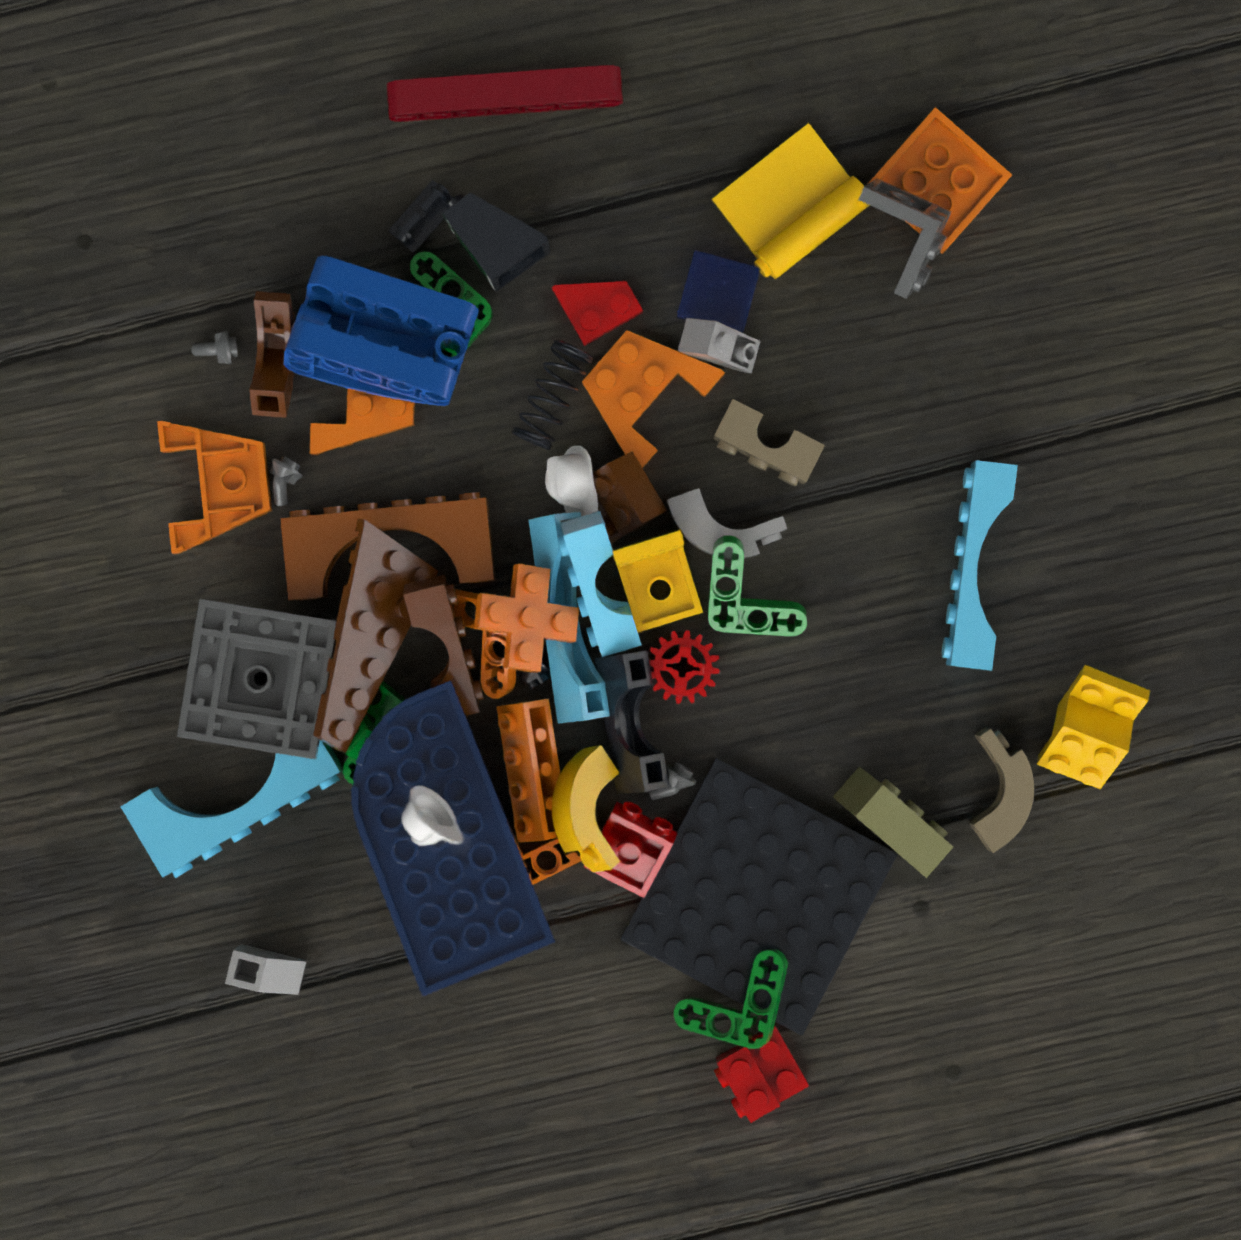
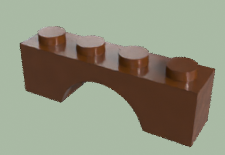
[403,575,484,716]

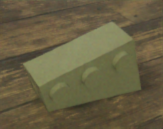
[833,766,953,878]

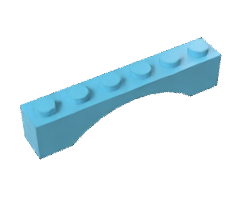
[942,460,1018,671]
[529,512,610,723]

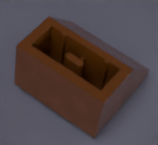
[593,451,667,544]

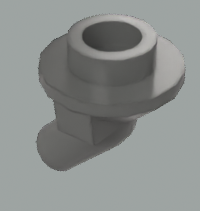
[191,330,238,365]
[269,456,303,506]
[649,762,697,800]

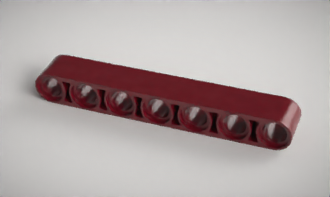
[386,65,623,122]

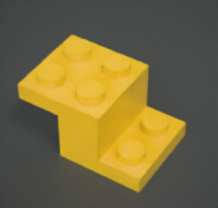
[1037,665,1150,789]

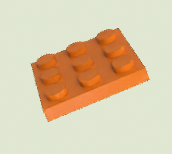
[868,107,1012,254]

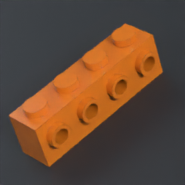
[496,698,560,842]

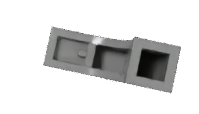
[666,488,788,559]

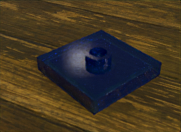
[677,250,760,333]

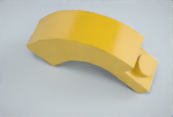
[552,745,620,872]

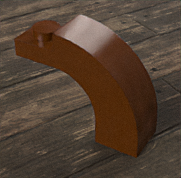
[249,291,296,418]

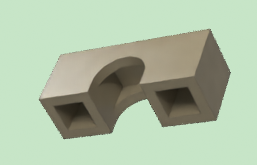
[713,399,825,487]

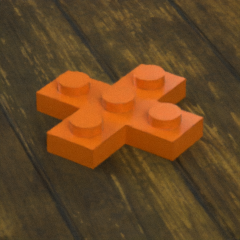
[474,564,579,673]

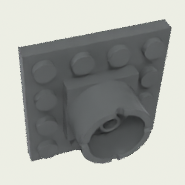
[177,599,336,759]

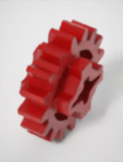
[649,630,720,704]

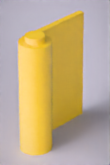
[712,123,870,279]

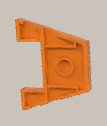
[582,330,725,468]
[310,388,415,455]
[157,421,272,554]

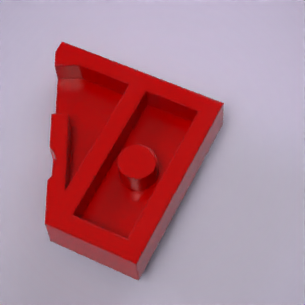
[552,281,643,346]

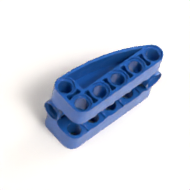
[284,256,479,406]

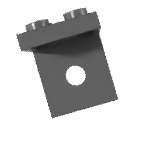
[858,178,951,299]

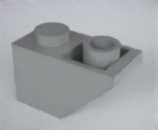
[678,318,760,374]
[225,944,307,995]

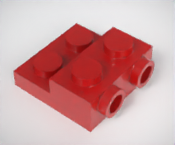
[583,802,678,898]
[714,1025,809,1123]

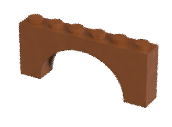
[280,492,496,601]

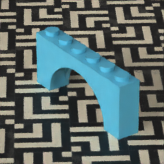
[121,740,343,878]

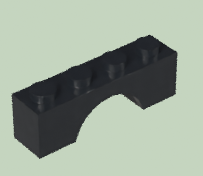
[595,651,669,794]

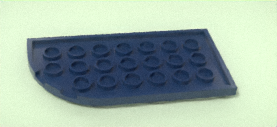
[351,681,555,997]

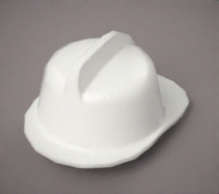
[545,446,598,516]
[402,786,464,846]

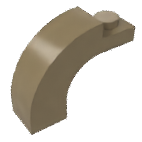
[968,727,1034,853]

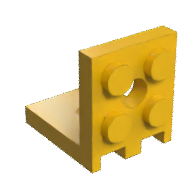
[613,530,703,633]

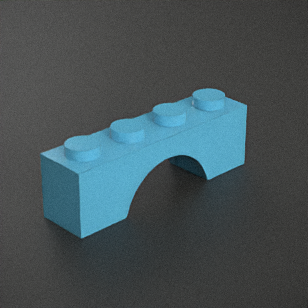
[557,511,641,657]

